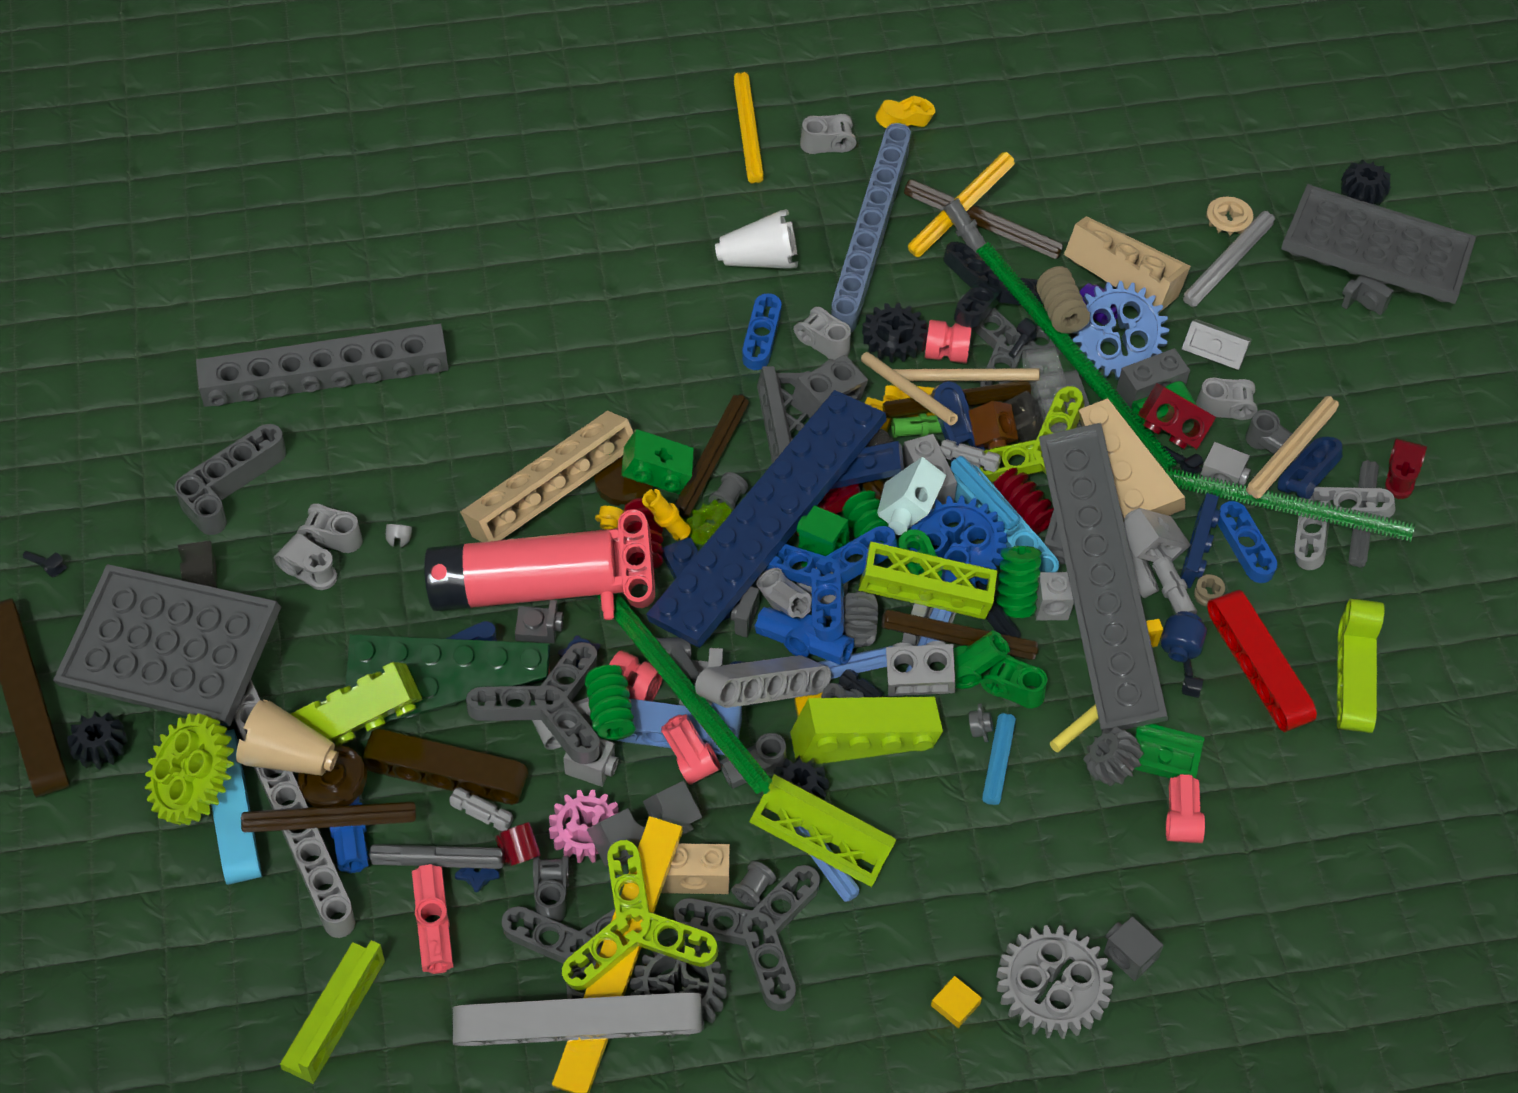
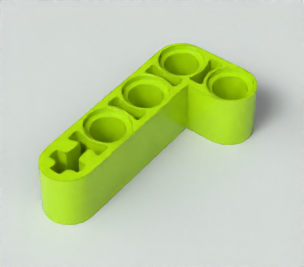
[1337,598,1384,733]

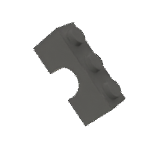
[587,780,702,867]

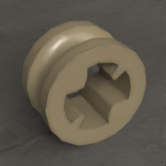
[1194,574,1225,607]

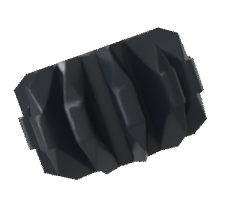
[1341,159,1391,205]
[67,711,128,770]
[774,755,829,801]

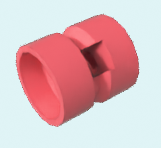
[925,320,971,364]
[609,650,663,702]

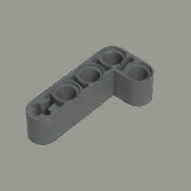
[175,424,286,535]

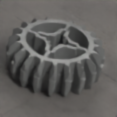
[630,941,727,1037]

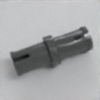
[942,198,986,254]

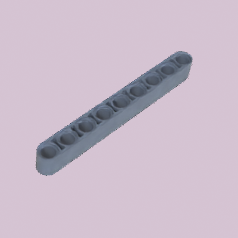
[831,123,911,332]

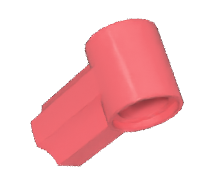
[661,714,721,785]
[1166,774,1205,844]

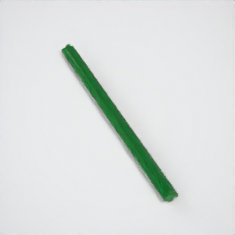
[976,242,1177,471]
[1160,465,1416,542]
[597,593,772,794]

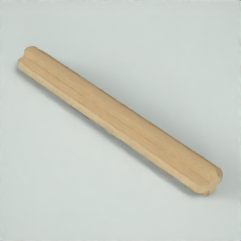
[1246,396,1339,499]

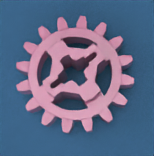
[549,790,618,863]

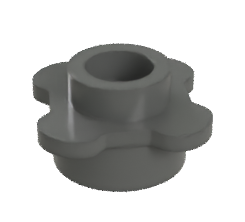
[969,703,993,742]

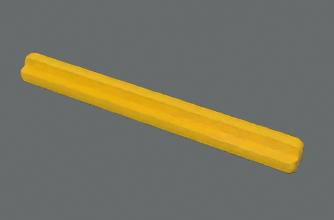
[734,72,763,184]
[908,152,1014,257]

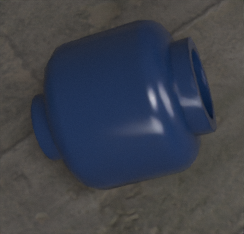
[1160,611,1207,662]

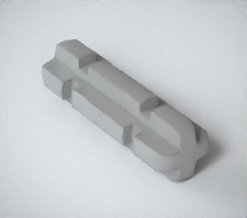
[940,439,1001,472]
[449,788,513,831]

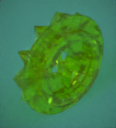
[686,499,732,545]

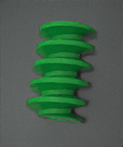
[842,491,899,549]
[996,546,1042,618]
[585,665,636,740]

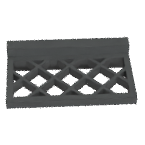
[757,366,810,463]

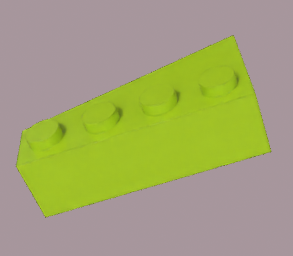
[291,662,423,745]
[790,697,943,764]

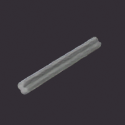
[1183,211,1275,307]

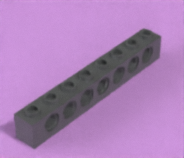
[196,323,448,407]

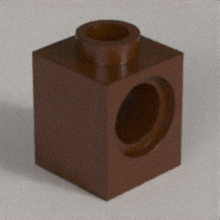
[968,401,1018,450]

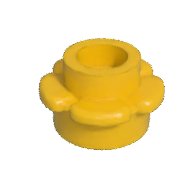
[595,506,623,530]

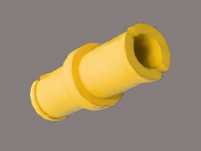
[642,489,691,541]

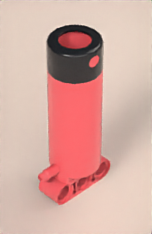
[424,509,656,620]

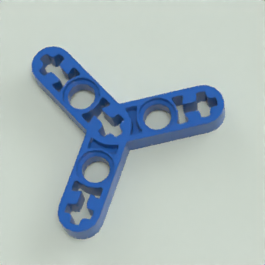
[764,526,898,642]

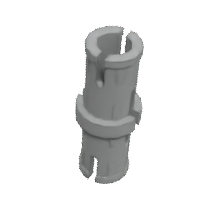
[1152,556,1197,614]

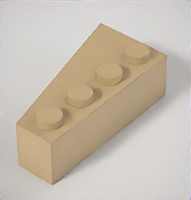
[1064,216,1191,314]
[1079,398,1185,522]

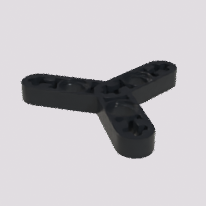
[943,242,1044,328]

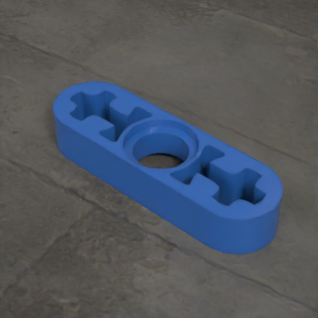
[742,293,781,370]
[1217,501,1277,583]

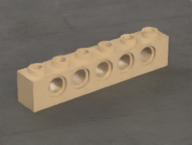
[460,411,633,542]

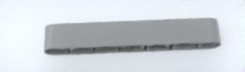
[453,993,702,1046]

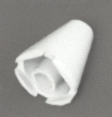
[715,209,798,269]

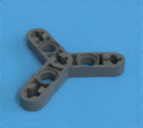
[960,294,1080,402]
[466,642,600,764]
[674,865,820,1011]
[502,906,655,999]

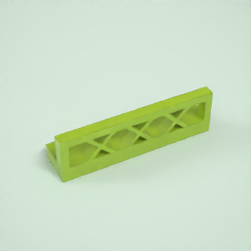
[858,541,997,619]
[749,774,896,887]
[280,940,385,1084]

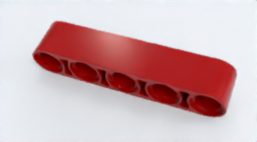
[1207,590,1317,732]

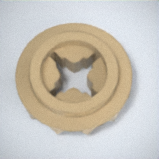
[1206,196,1253,236]

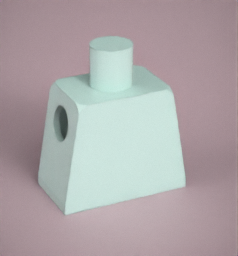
[877,457,946,535]

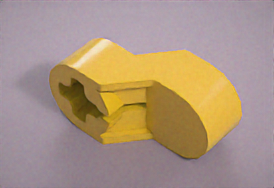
[875,96,935,128]

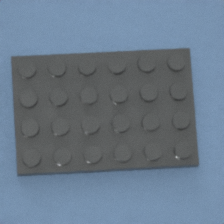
[1281,184,1476,304]
[53,564,281,727]

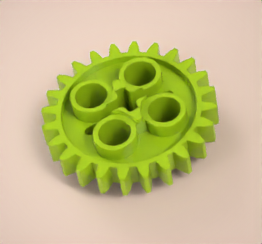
[145,713,234,825]

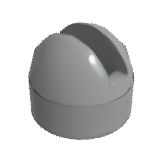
[385,524,412,548]

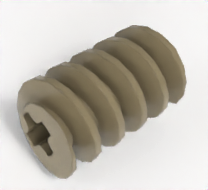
[1036,266,1090,333]

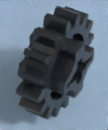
[862,302,928,362]

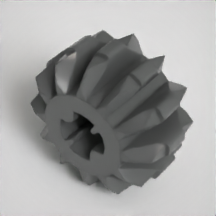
[843,591,878,647]
[1083,726,1144,786]

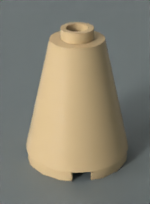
[236,699,338,776]

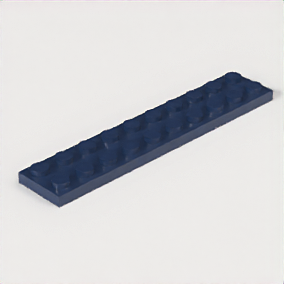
[646,390,887,648]

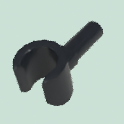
[1009,318,1037,358]
[1162,446,1203,476]
[23,551,67,578]
[1181,658,1203,698]

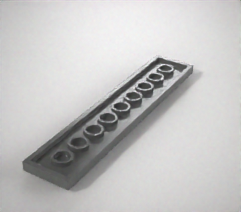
[1039,423,1168,732]

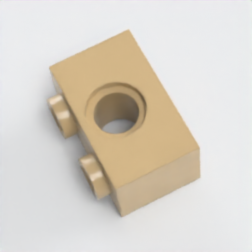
[661,844,730,894]

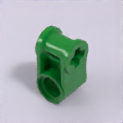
[981,654,1047,709]

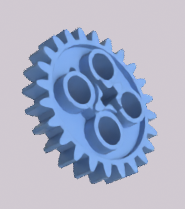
[1072,281,1169,380]

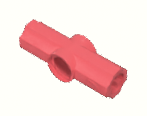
[412,864,453,974]

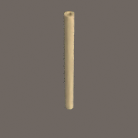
[861,352,958,425]
[893,368,1040,381]

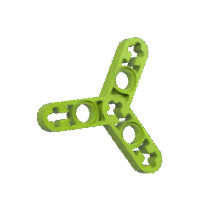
[979,386,1085,482]
[562,840,719,990]

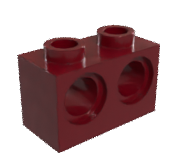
[1138,383,1216,449]

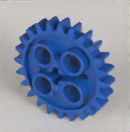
[907,495,1008,588]

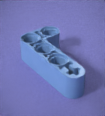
[617,699,742,755]

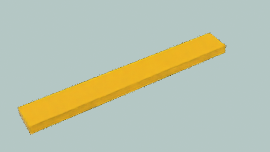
[552,816,683,1093]

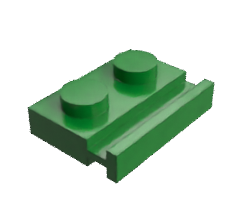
[1134,724,1205,779]

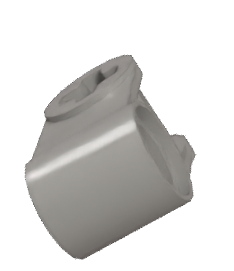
[800,114,856,154]
[794,307,851,360]
[1196,377,1257,420]
[297,504,363,553]
[274,533,337,590]

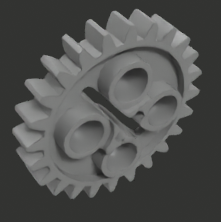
[996,925,1113,1039]

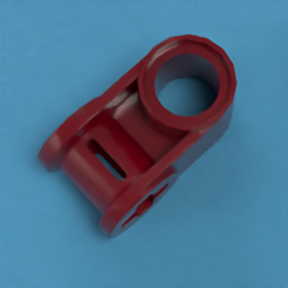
[1385,438,1427,499]
[495,822,541,866]

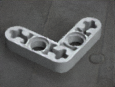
[1294,487,1396,570]

